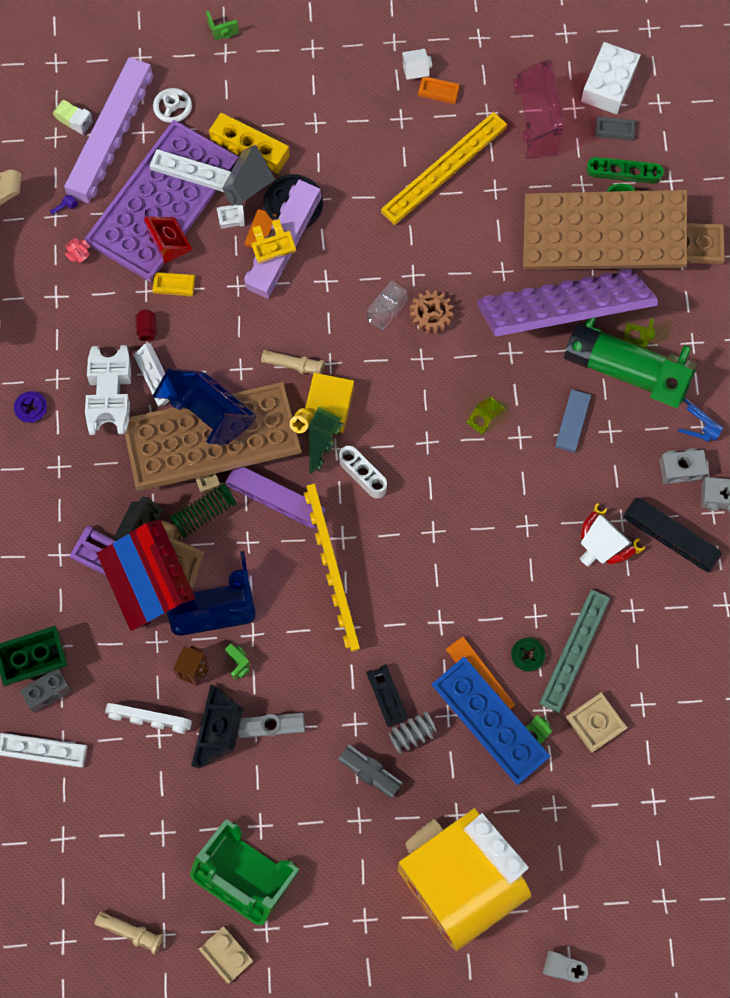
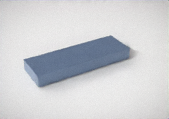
[555,389,591,453]

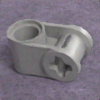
[542,951,588,983]

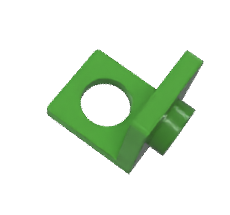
[206,11,239,41]
[526,715,552,744]

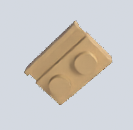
[199,926,254,984]

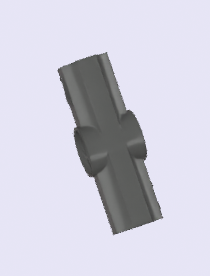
[338,745,403,799]

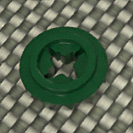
[511,638,546,672]

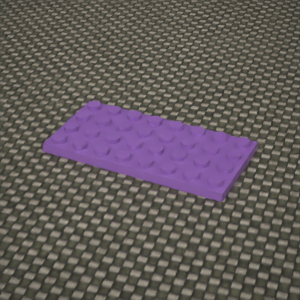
[85,120,239,282]
[477,269,658,337]

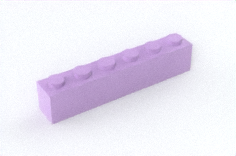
[244,180,322,299]

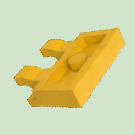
[251,219,297,264]

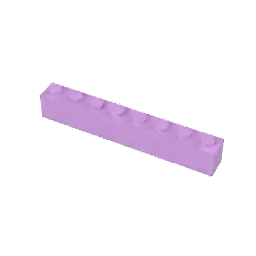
[64,57,153,204]

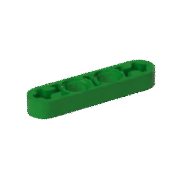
[586,157,664,184]

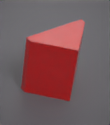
[144,216,192,264]

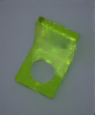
[623,318,656,348]
[466,396,505,435]

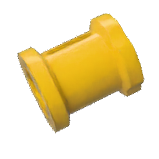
[290,408,313,433]

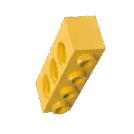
[209,113,290,174]

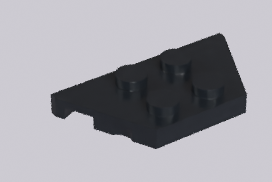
[191,685,244,769]

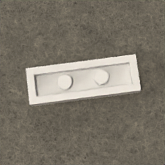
[134,343,176,406]
[463,813,529,884]

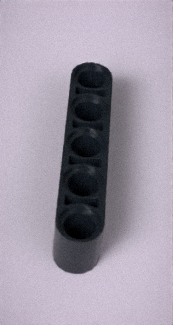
[623,498,722,572]

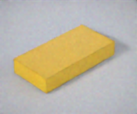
[152,272,195,296]

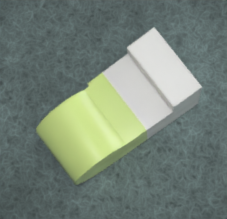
[53,100,93,135]

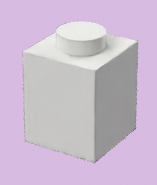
[402,49,432,79]

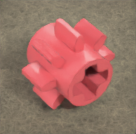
[65,238,90,263]

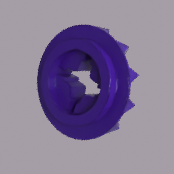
[14,391,47,423]

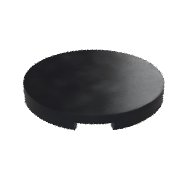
[264,174,323,228]

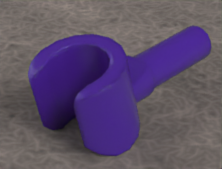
[50,195,78,215]

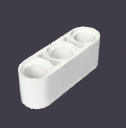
[339,446,387,499]

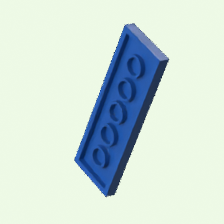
[431,657,551,786]

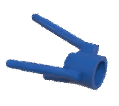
[678,399,723,442]

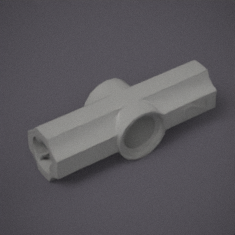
[238,713,305,738]

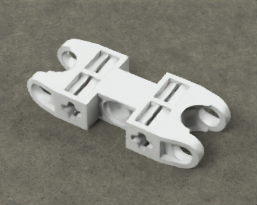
[85,345,131,435]

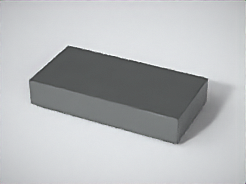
[594,116,636,141]

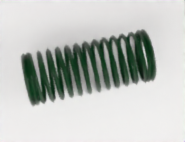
[170,483,237,538]

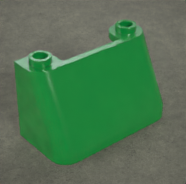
[190,819,300,926]

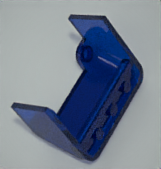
[152,368,257,446]
[167,551,256,636]

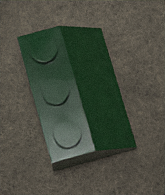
[0,625,68,687]

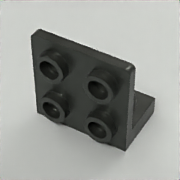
[114,496,163,540]

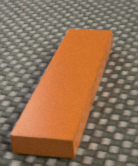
[446,637,515,710]

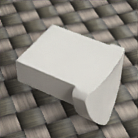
[217,203,245,229]

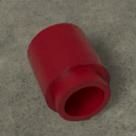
[135,310,157,341]

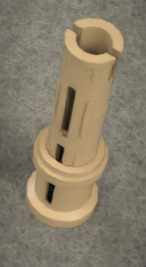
[261,350,325,374]
[95,911,164,954]

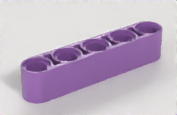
[225,467,325,529]

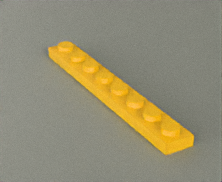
[381,112,507,225]
[304,484,360,652]

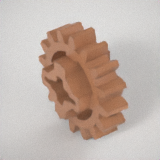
[410,290,453,334]

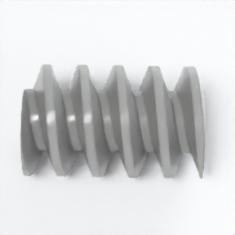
[388,711,437,754]

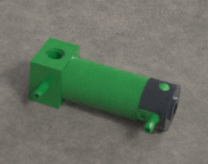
[564,317,698,408]

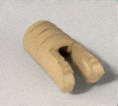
[405,819,443,854]

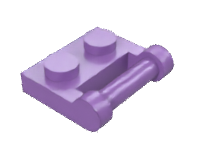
[69,525,116,576]

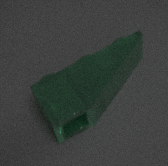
[309,406,344,474]

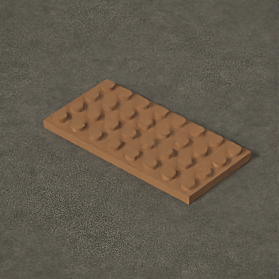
[523,190,687,270]
[125,382,301,492]

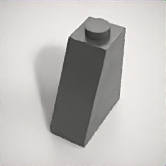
[222,145,275,206]

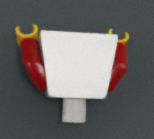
[579,503,645,567]

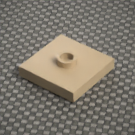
[566,692,627,753]

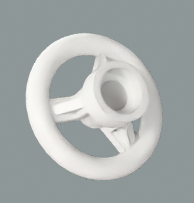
[153,88,192,123]

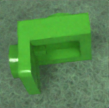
[225,644,251,680]

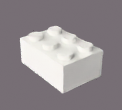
[581,42,640,114]

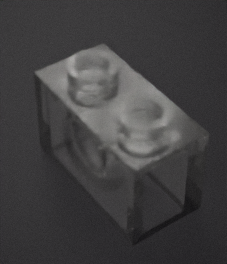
[367,280,408,331]

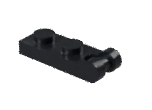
[366,664,408,728]

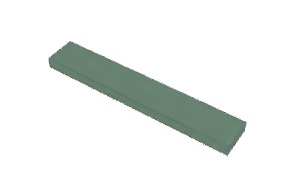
[539,589,610,714]

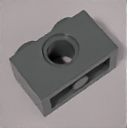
[19,669,73,713]

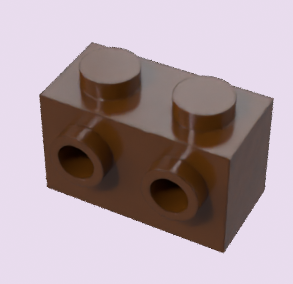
[173,645,209,686]

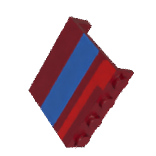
[96,520,196,631]

